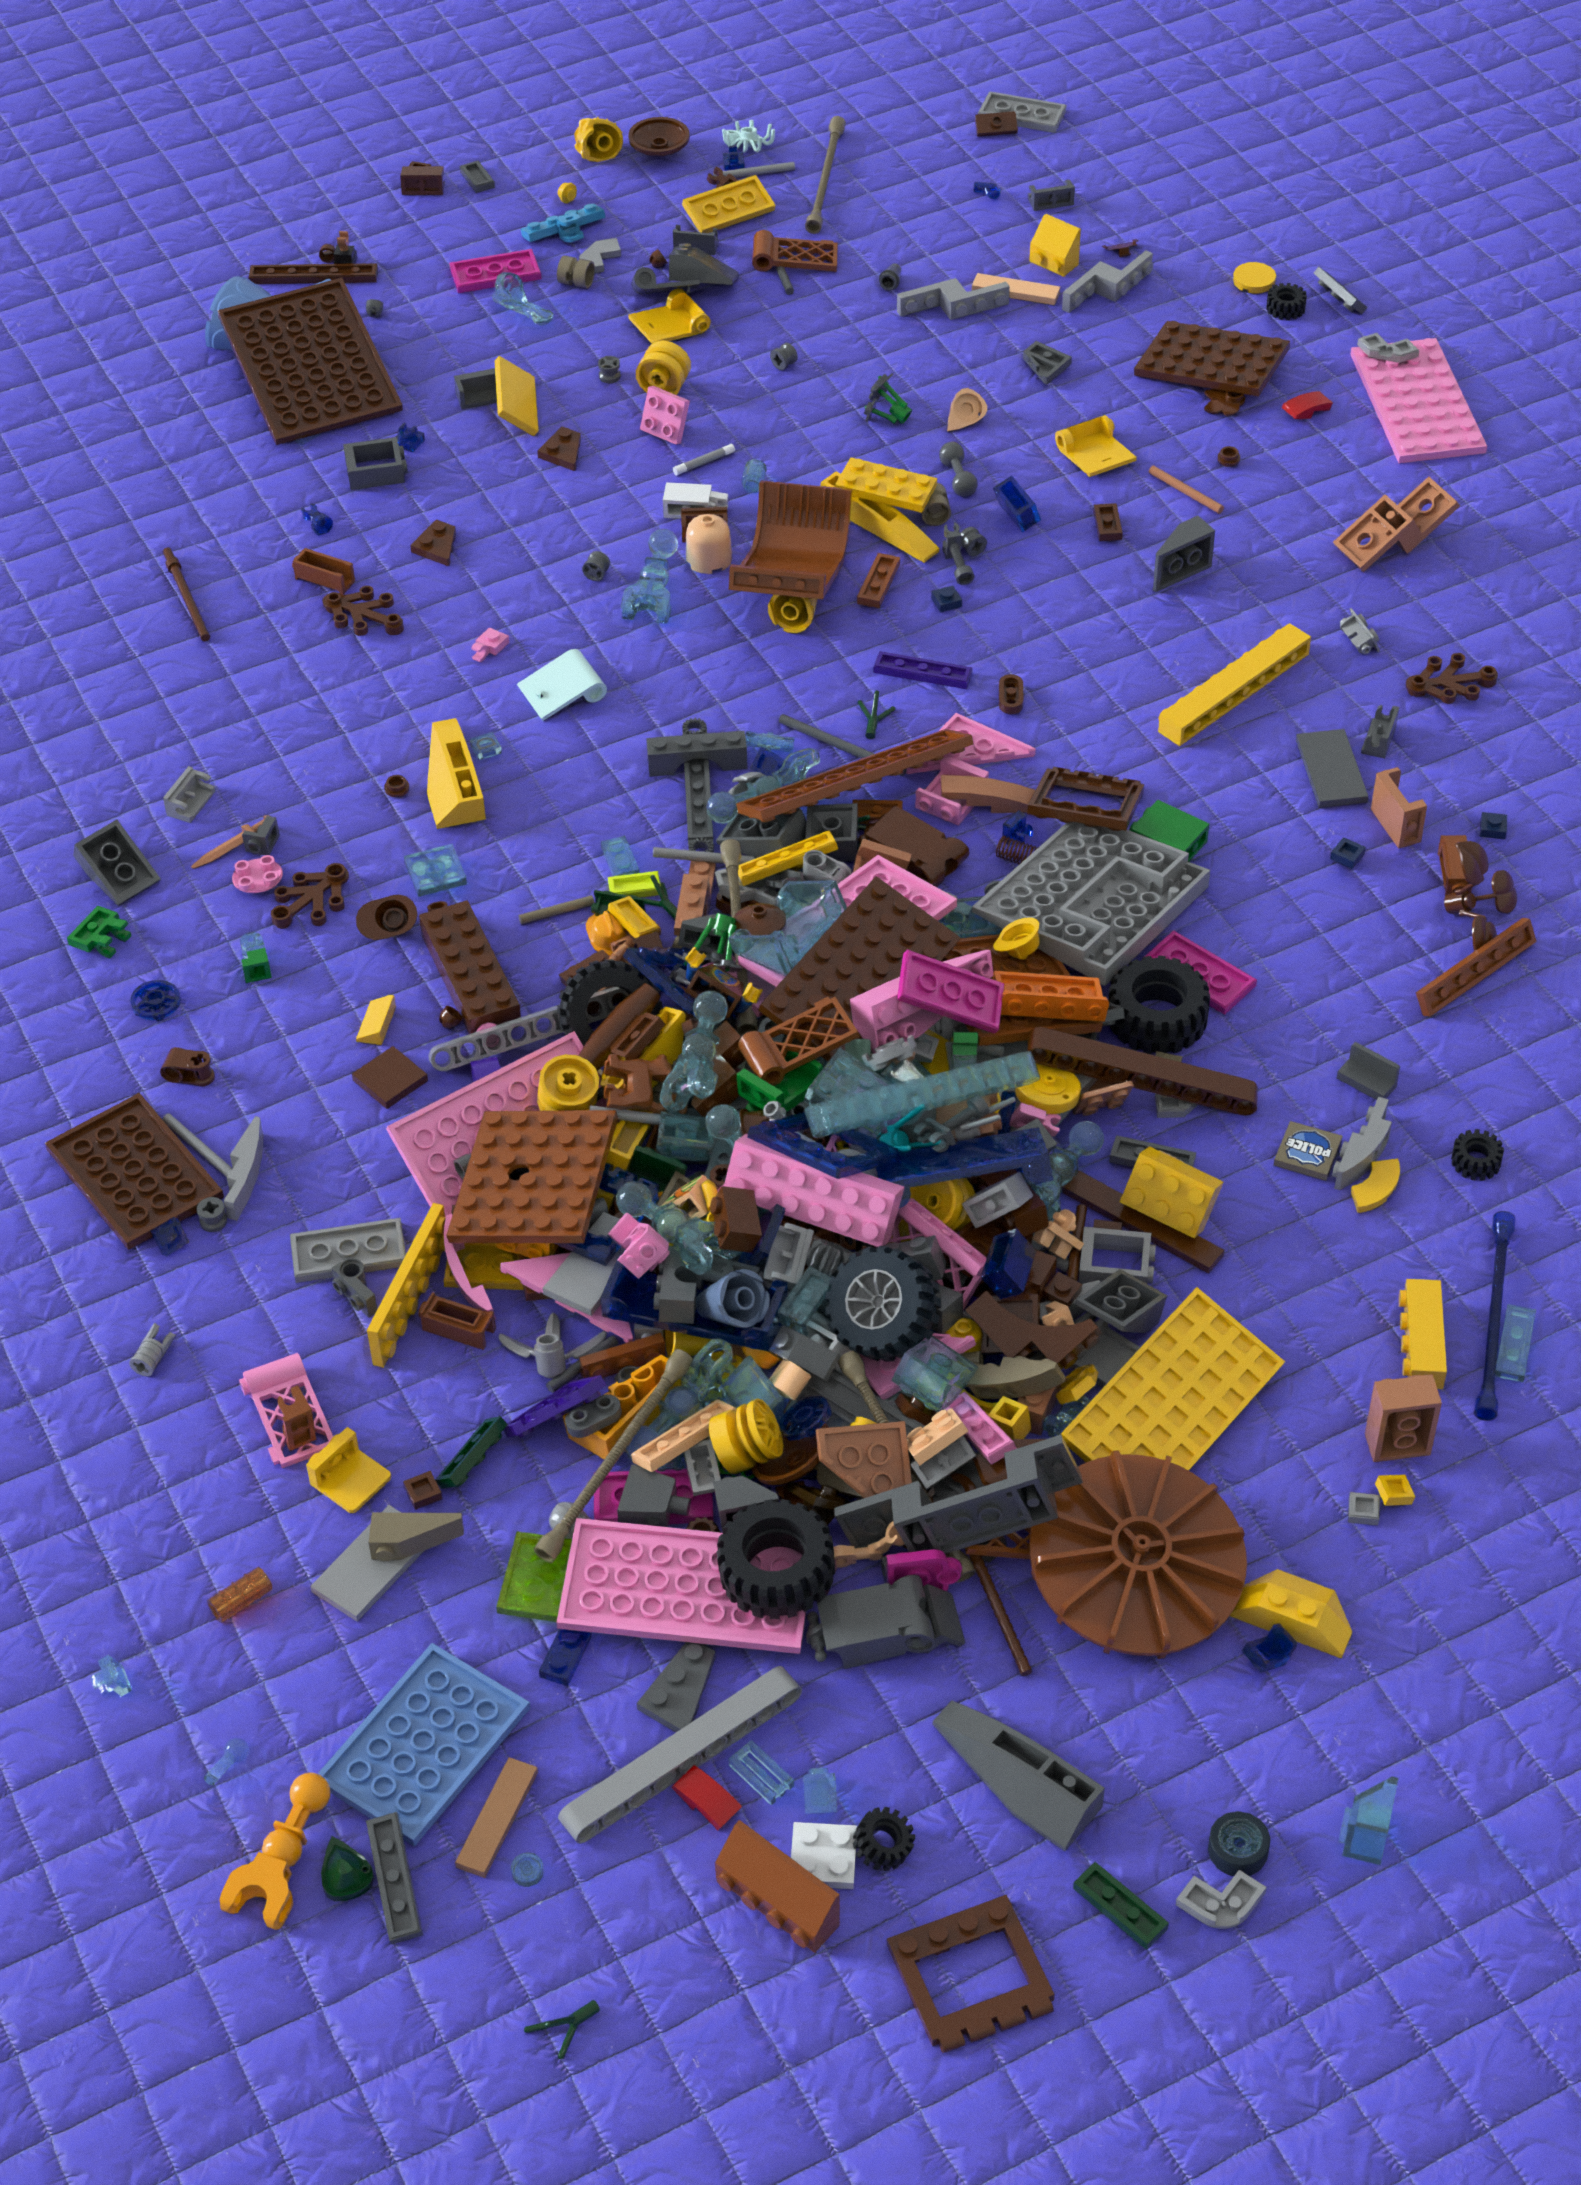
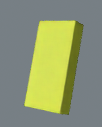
[608,871,661,898]

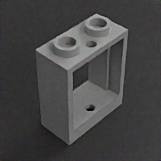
[1079,1227,1156,1284]

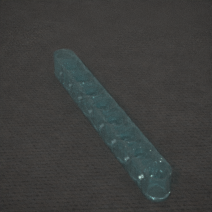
[804,1051,1041,1138]

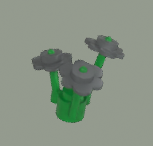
[864,373,912,424]

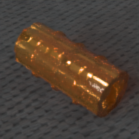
[207,1567,272,1623]

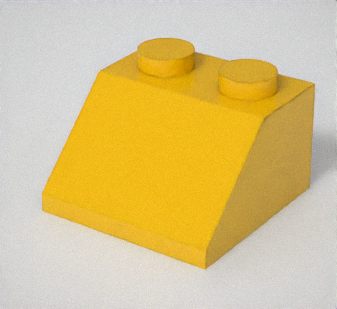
[1029,214,1081,277]

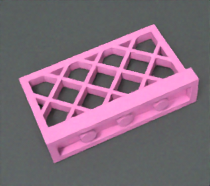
[875,1198,995,1310]

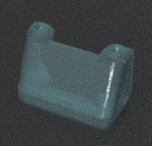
[728,880,847,977]

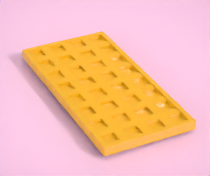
[1060,1287,1285,1471]

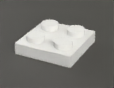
[791,1822,857,1889]

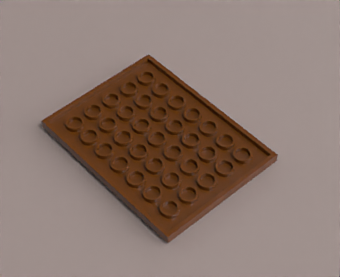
[217,278,403,445]

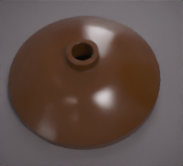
[628,117,690,157]
[751,1417,830,1485]

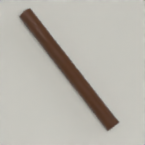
[1067,1204,1087,1281]

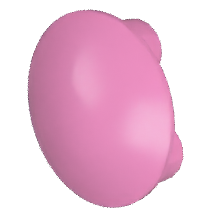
[232,855,283,893]

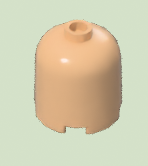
[686,514,732,574]

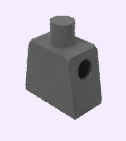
[617,1464,691,1527]

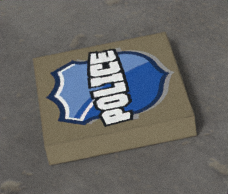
[1273,1121,1343,1181]

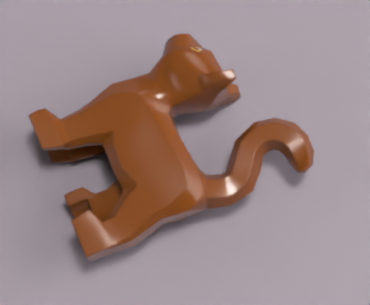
[604,1054,688,1115]

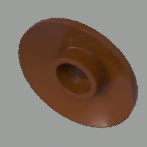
[734,903,786,938]

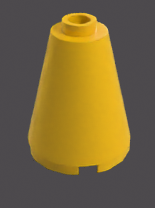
[768,594,818,633]

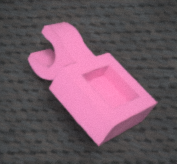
[472,628,509,662]
[1009,1103,1061,1137]

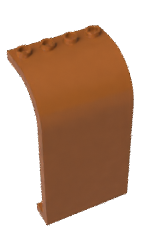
[728,480,852,599]

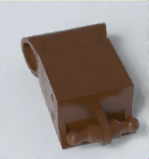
[858,806,970,887]

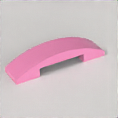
[444,1214,496,1319]

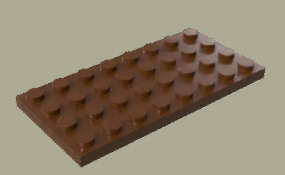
[758,876,961,1074]

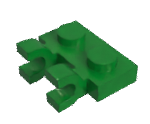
[67,906,132,958]

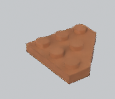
[816,1421,912,1498]

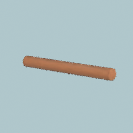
[1149,465,1224,514]

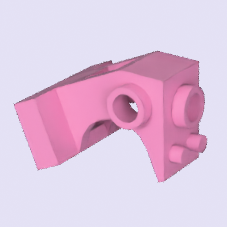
[608,1213,670,1279]

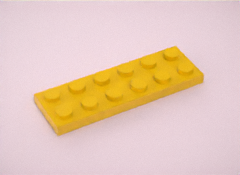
[367,1203,446,1368]

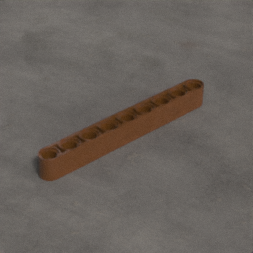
[1027,1027,1258,1116]

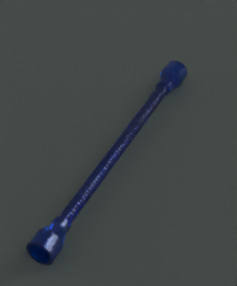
[1474,1211,1516,1421]

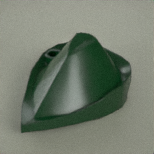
[321,1836,374,1901]

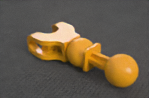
[219,1772,331,1930]

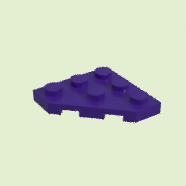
[503,1375,606,1438]

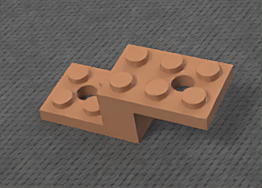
[1333,477,1460,572]

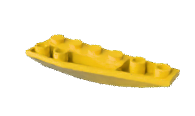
[821,471,939,563]
[427,718,486,829]

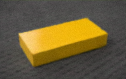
[608,896,660,938]

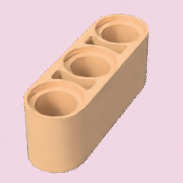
[766,1360,812,1401]

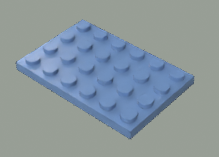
[318,1643,531,1847]

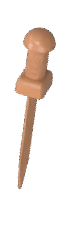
[191,815,269,869]

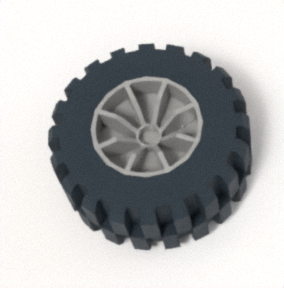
[825,1246,941,1362]

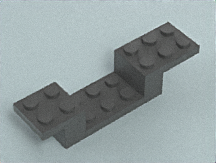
[834,1435,1083,1554]

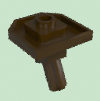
[787,1482,851,1526]

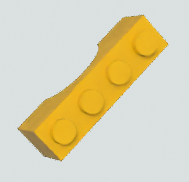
[914,1368,1032,1440]

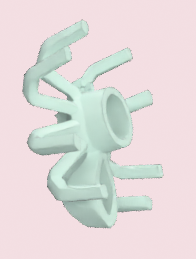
[722,120,775,153]

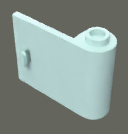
[517,649,607,721]

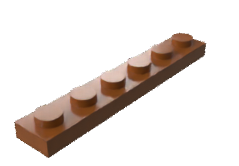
[1416,918,1537,1017]

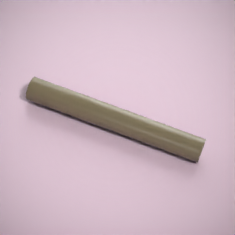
[518,895,595,925]

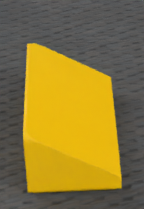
[356,995,396,1045]

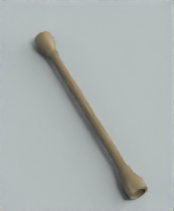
[805,116,846,234]
[720,839,758,1036]
[534,1349,694,1563]
[837,1350,976,1583]

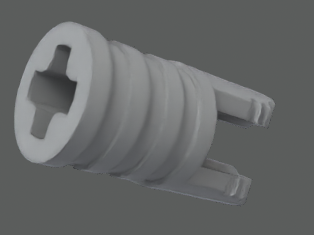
[129,1323,176,1376]

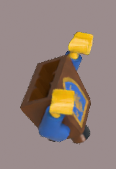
[685,947,763,1018]

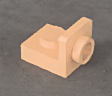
[1042,1301,1074,1326]

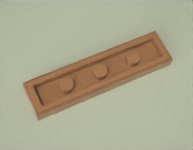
[455,1757,538,1878]

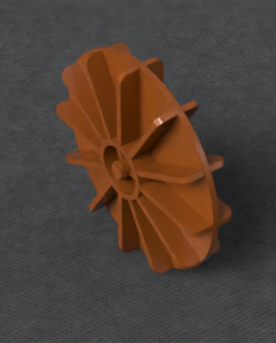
[1029,1450,1247,1659]

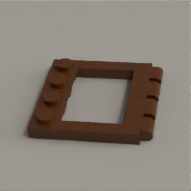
[1027,766,1144,831]
[887,1894,1055,2053]

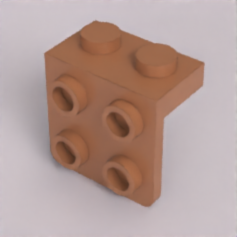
[1072,1079,1134,1116]

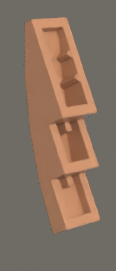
[941,775,1035,813]

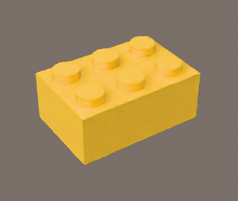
[1120,1146,1224,1238]

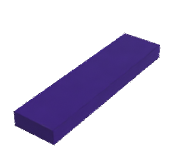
[873,651,972,689]

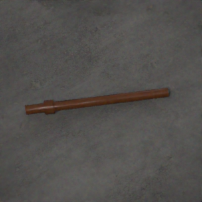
[163,547,210,641]

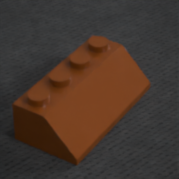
[715,1820,840,1953]

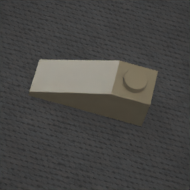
[368,1512,464,1561]

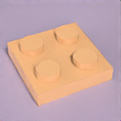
[907,1408,968,1466]

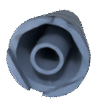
[696,1269,770,1328]

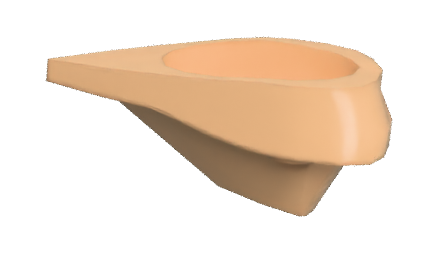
[947,388,987,432]

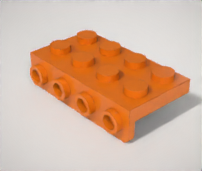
[993,971,1109,1022]

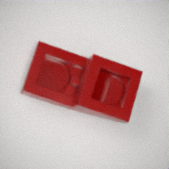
[1281,391,1333,419]
[671,1765,742,1831]

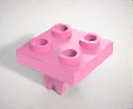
[640,386,690,445]

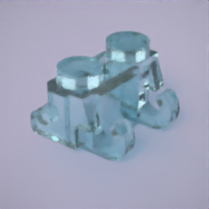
[1043,1395,1090,1450]

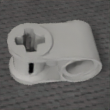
[803,850,852,892]

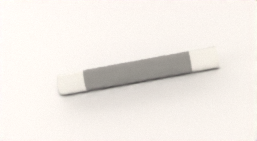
[673,444,735,476]

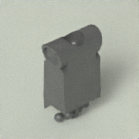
[806,1575,936,1669]

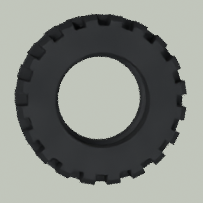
[1108,956,1210,1054]
[557,959,663,1047]
[717,1499,835,1619]

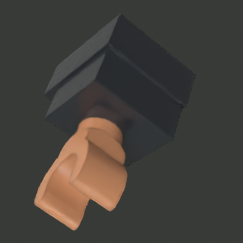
[333,231,358,264]

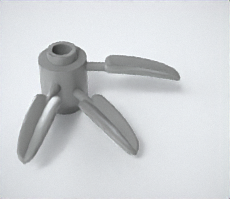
[499,1313,607,1378]

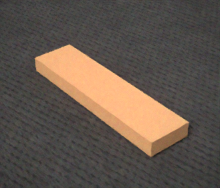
[972,273,1060,305]
[631,1399,737,1472]

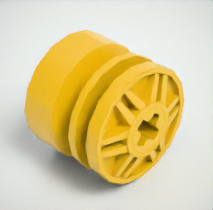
[709,1398,784,1474]

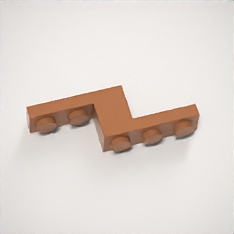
[674,861,716,936]

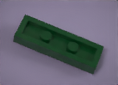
[435,1416,508,1489]
[1073,1862,1169,1950]

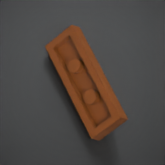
[857,553,900,608]
[579,1333,666,1379]

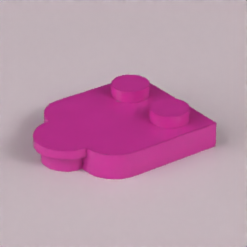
[886,1549,962,1591]

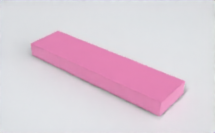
[940,1392,1017,1465]

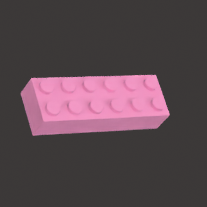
[724,1134,904,1247]

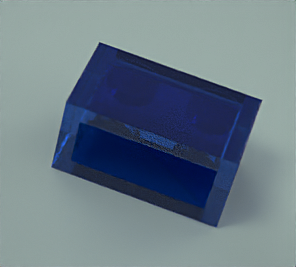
[993,476,1041,533]
[981,1228,1036,1300]

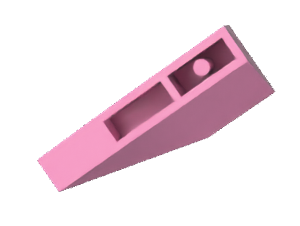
[850,950,994,1054]

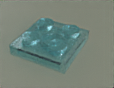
[404,844,467,897]

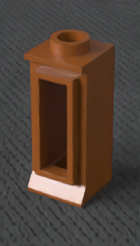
[292,548,355,595]
[1437,835,1472,896]
[418,1292,496,1350]

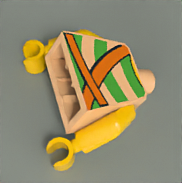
[653,1175,718,1246]

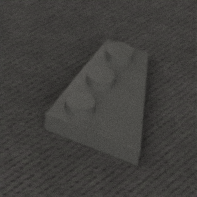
[637,1642,716,1732]

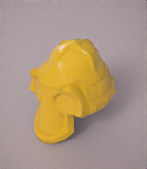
[574,117,623,162]

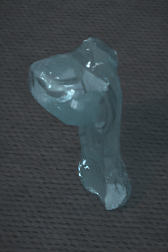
[492,272,554,326]

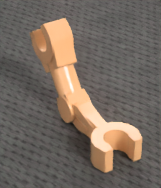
[833,1521,905,1568]

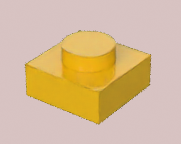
[1375,1475,1415,1506]

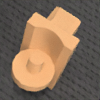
[1032,1209,1084,1260]

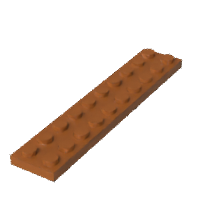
[736,729,974,822]

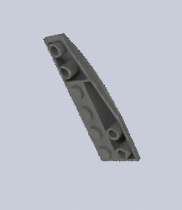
[932,1700,1105,1851]

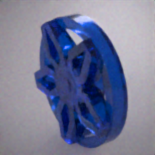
[130,980,180,1021]
[779,1396,832,1441]

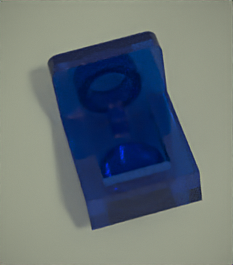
[1242,1623,1297,1673]

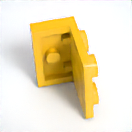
[306,1427,391,1513]

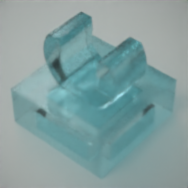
[90,1654,132,1697]

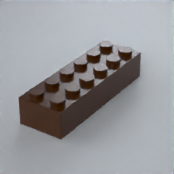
[419,900,521,1034]

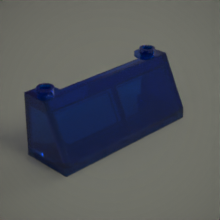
[873,1127,1053,1208]
[601,1248,788,1352]

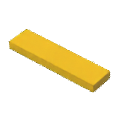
[738,830,838,886]

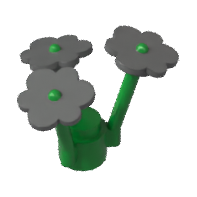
[674,913,742,973]

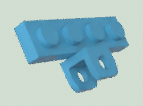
[521,204,606,243]

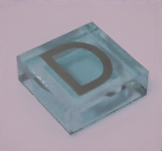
[470,732,502,760]

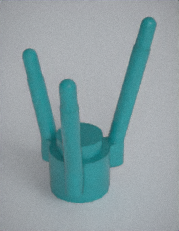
[879,1104,941,1154]

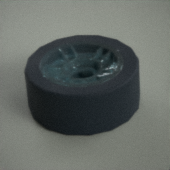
[1208,1811,1271,1876]

